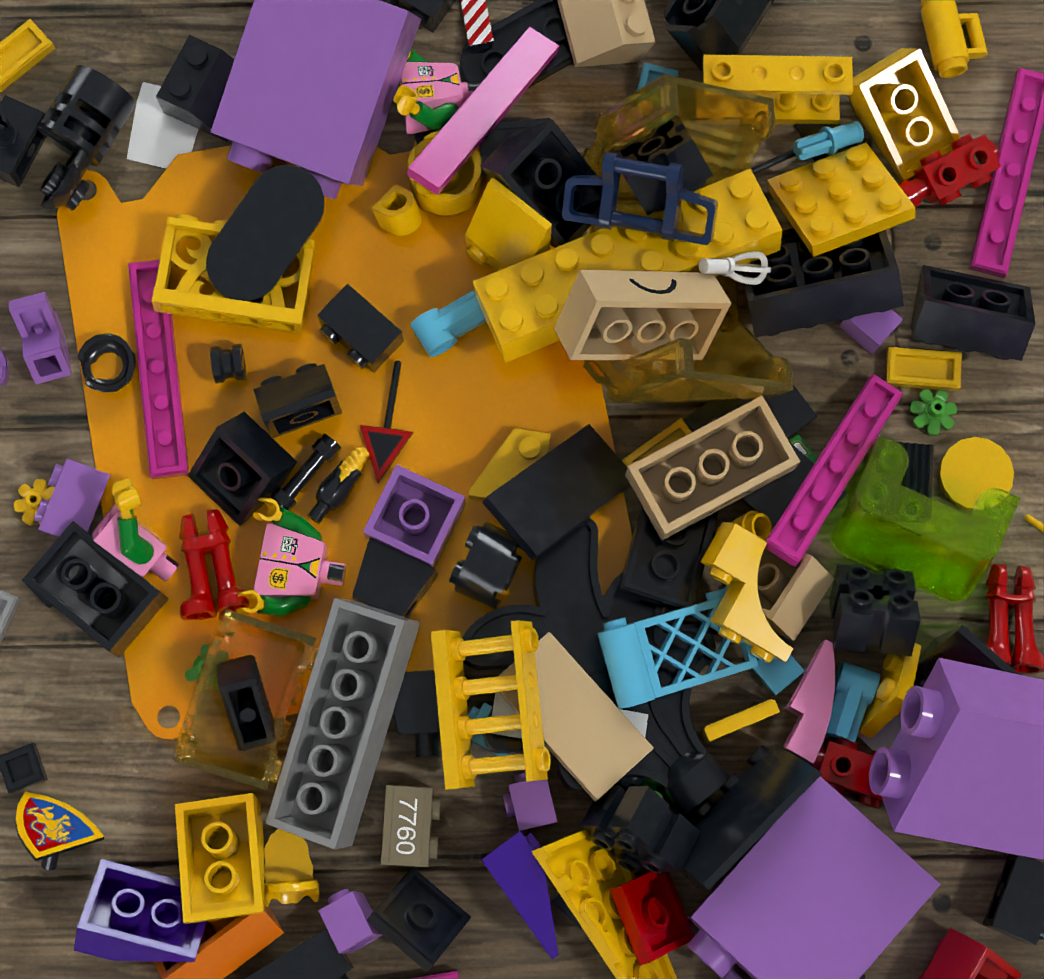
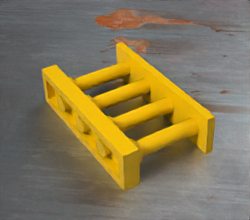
[695,55,853,125]
[431,620,551,790]

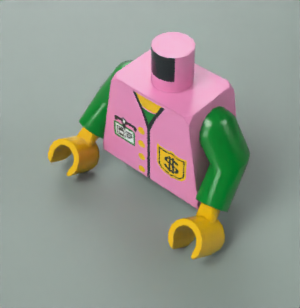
[393,49,482,134]
[92,478,179,582]
[236,498,346,616]

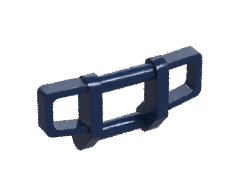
[562,152,718,245]

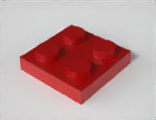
[610,871,694,966]

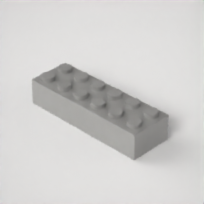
[265,598,420,850]

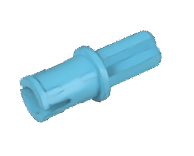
[793,120,864,160]

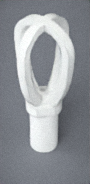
[699,251,771,285]

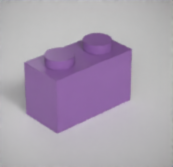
[34,458,110,538]

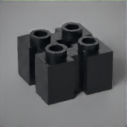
[612,113,713,215]
[829,564,921,656]
[580,786,701,874]

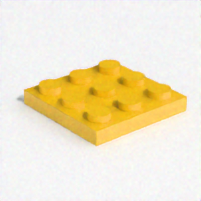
[767,143,916,257]

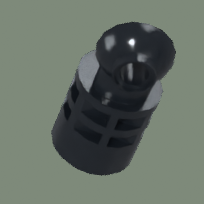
[38,65,136,211]

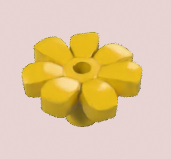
[14,479,55,526]

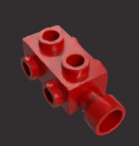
[898,133,1001,207]
[811,737,884,809]

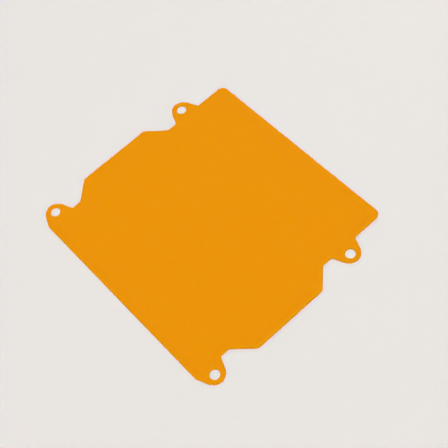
[57,140,633,740]

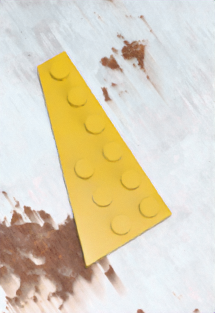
[531,830,677,979]

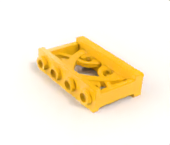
[152,214,315,334]

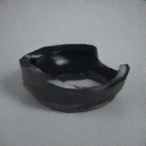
[78,334,136,392]

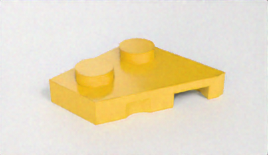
[469,428,551,500]
[859,643,921,739]

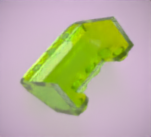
[831,435,1020,603]

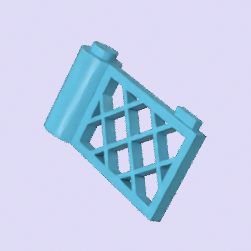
[597,587,759,709]

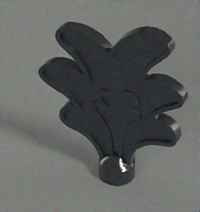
[462,518,731,816]

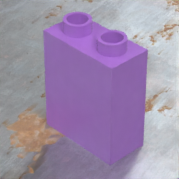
[210,0,421,199]
[869,658,1044,860]
[687,776,941,979]

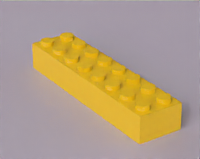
[473,168,782,363]

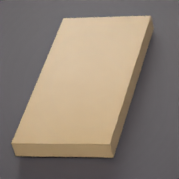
[498,632,654,802]

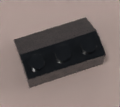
[480,118,603,248]
[912,265,1036,361]

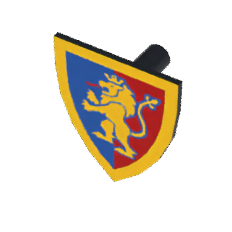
[15,791,105,870]

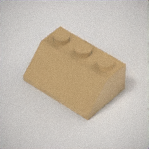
[557,0,655,67]

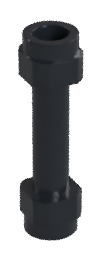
[271,433,341,511]

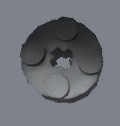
[449,522,522,609]

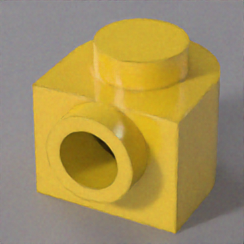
[372,184,422,236]

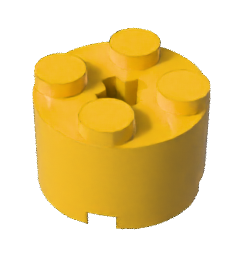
[408,131,482,215]

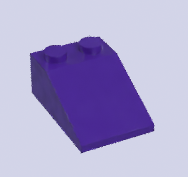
[481,831,559,960]
[74,859,207,962]

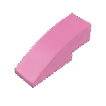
[782,640,835,764]

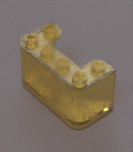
[172,609,319,790]

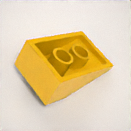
[847,48,961,181]
[465,177,552,272]
[175,793,264,924]

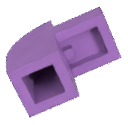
[9,292,72,384]

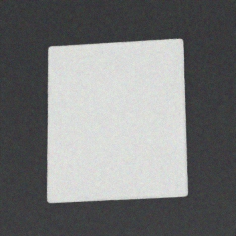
[126,82,198,169]

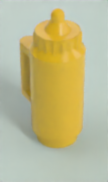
[920,0,988,78]

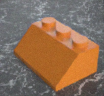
[153,905,284,979]

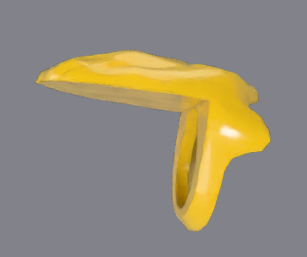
[264,829,319,907]

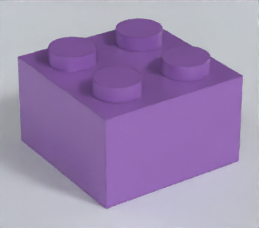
[363,464,466,568]

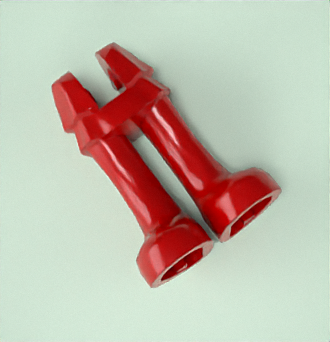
[179,509,250,620]
[985,564,1044,674]

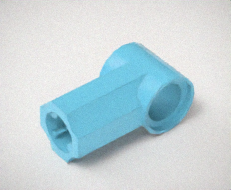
[410,291,486,357]
[826,661,880,743]

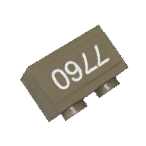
[381,785,441,867]

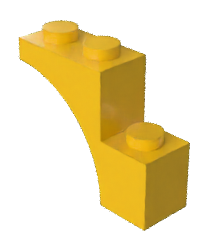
[701,522,793,663]

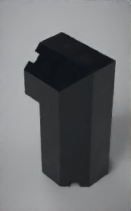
[663,0,774,73]

